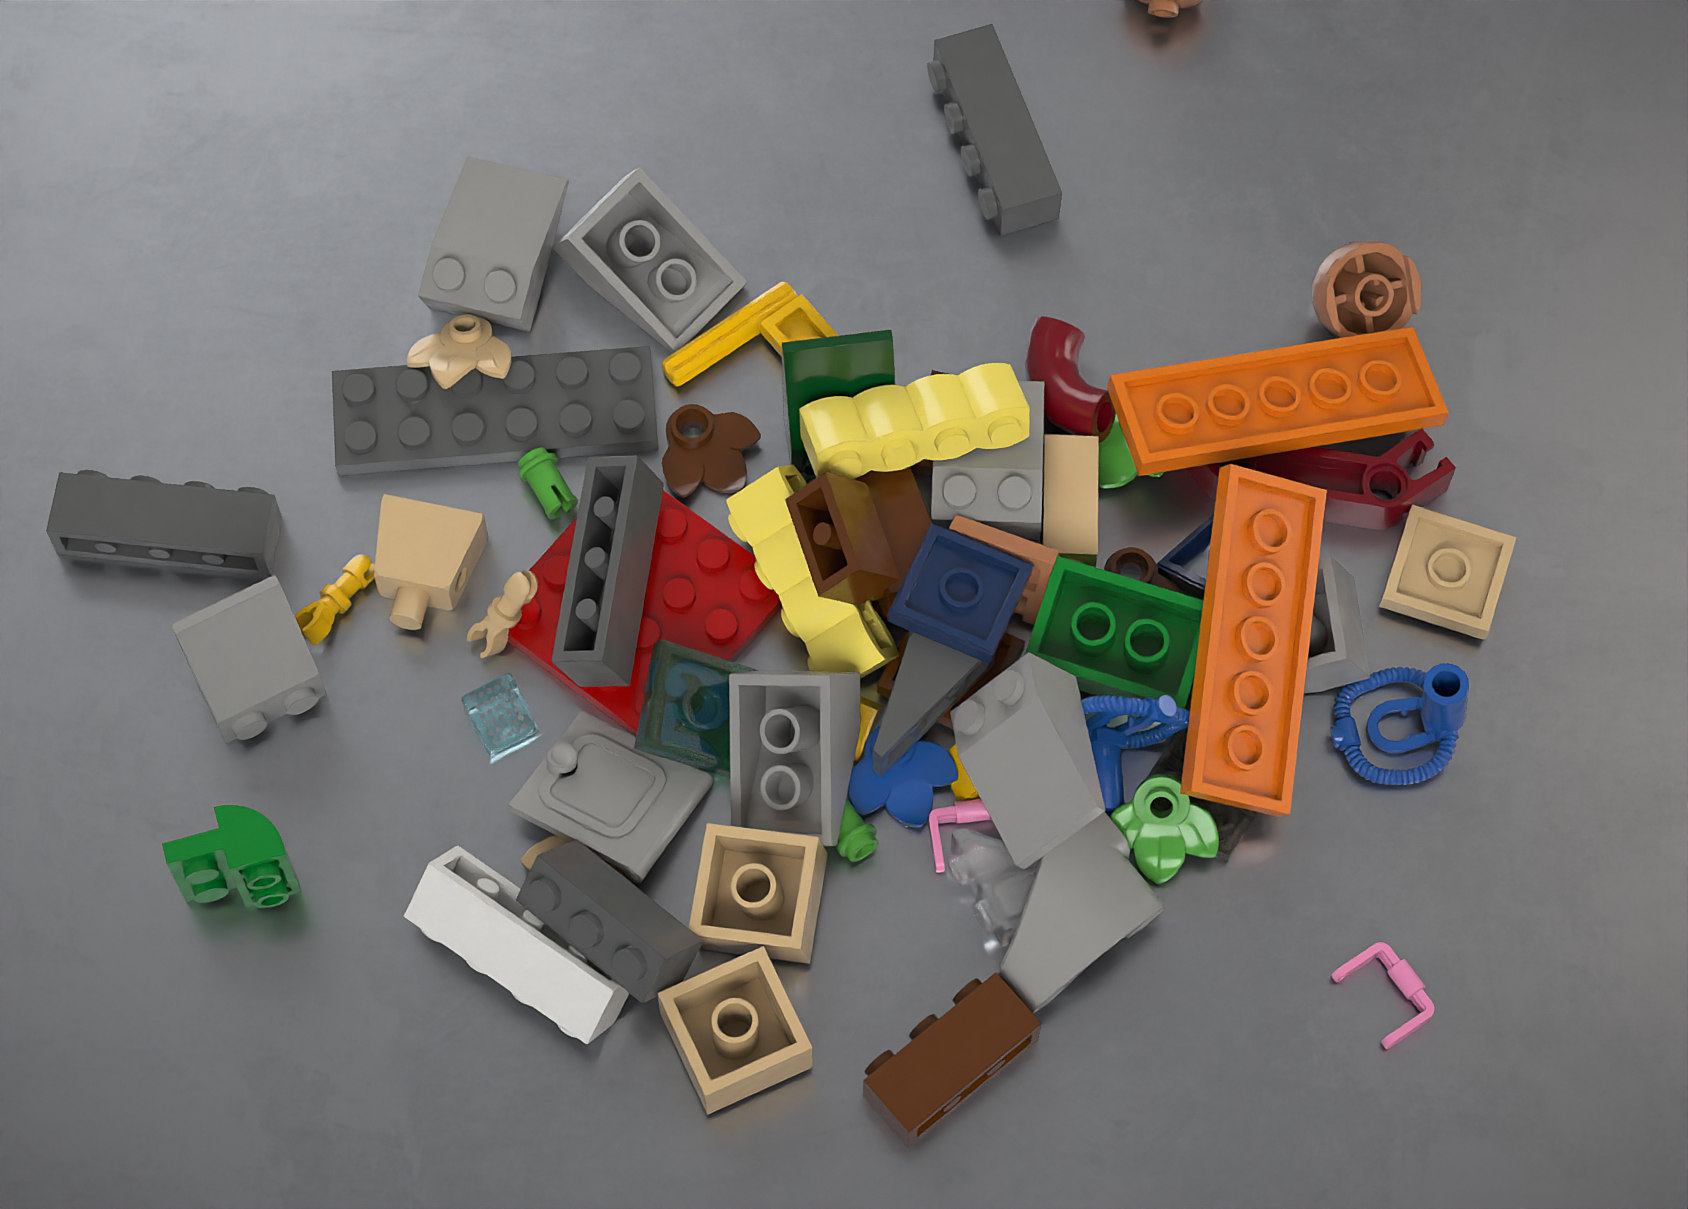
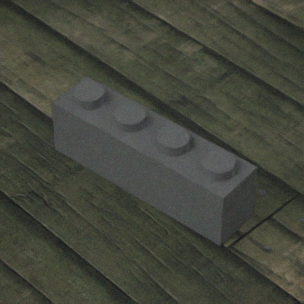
[927,24,1062,236]
[551,455,664,687]
[46,470,282,576]

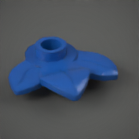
[849,725,958,828]

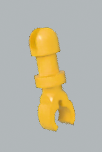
[295,555,374,646]

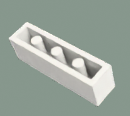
[404,845,629,1044]

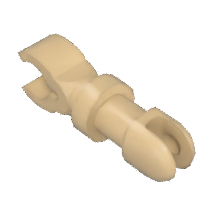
[467,570,539,658]

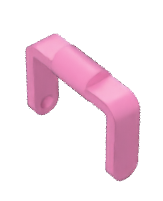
[928,798,990,873]
[1331,942,1435,1050]

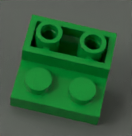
[162,805,301,908]

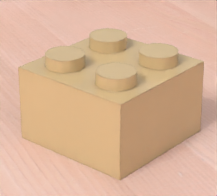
[689,823,828,964]
[657,946,813,1115]

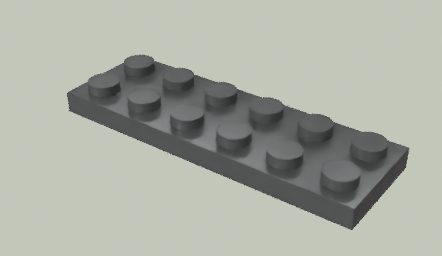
[332,346,659,476]

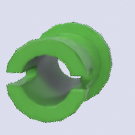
[517,447,578,519]
[837,797,879,862]

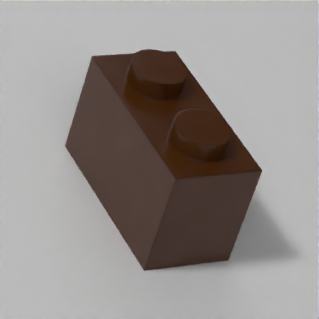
[785,472,900,606]

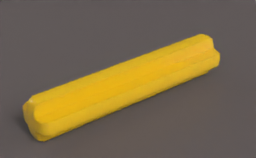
[662,282,798,386]

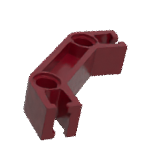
[1184,428,1456,530]

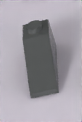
[872,631,995,778]

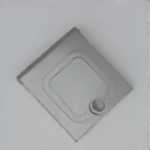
[508,710,714,884]

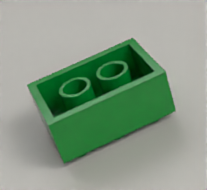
[1025,556,1204,709]

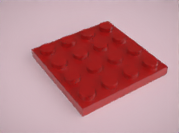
[508,490,782,750]

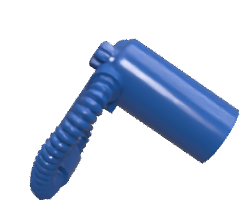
[1330,663,1469,785]
[1081,695,1190,817]

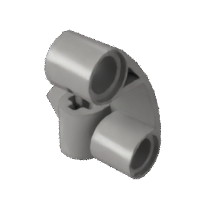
[998,812,1166,1014]

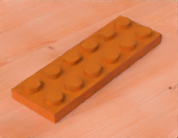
[1107,327,1449,476]
[1180,464,1327,817]

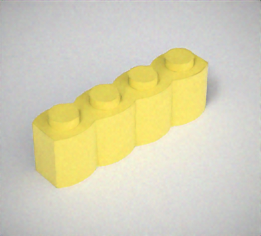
[799,363,1030,479]
[726,465,899,679]

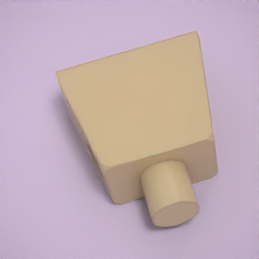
[374,494,489,630]

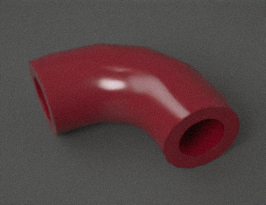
[1024,316,1116,443]

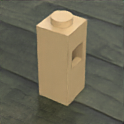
[1040,434,1099,567]

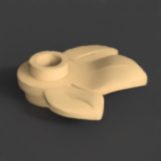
[406,314,511,389]

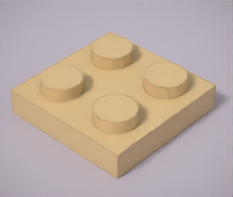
[1379,505,1517,640]

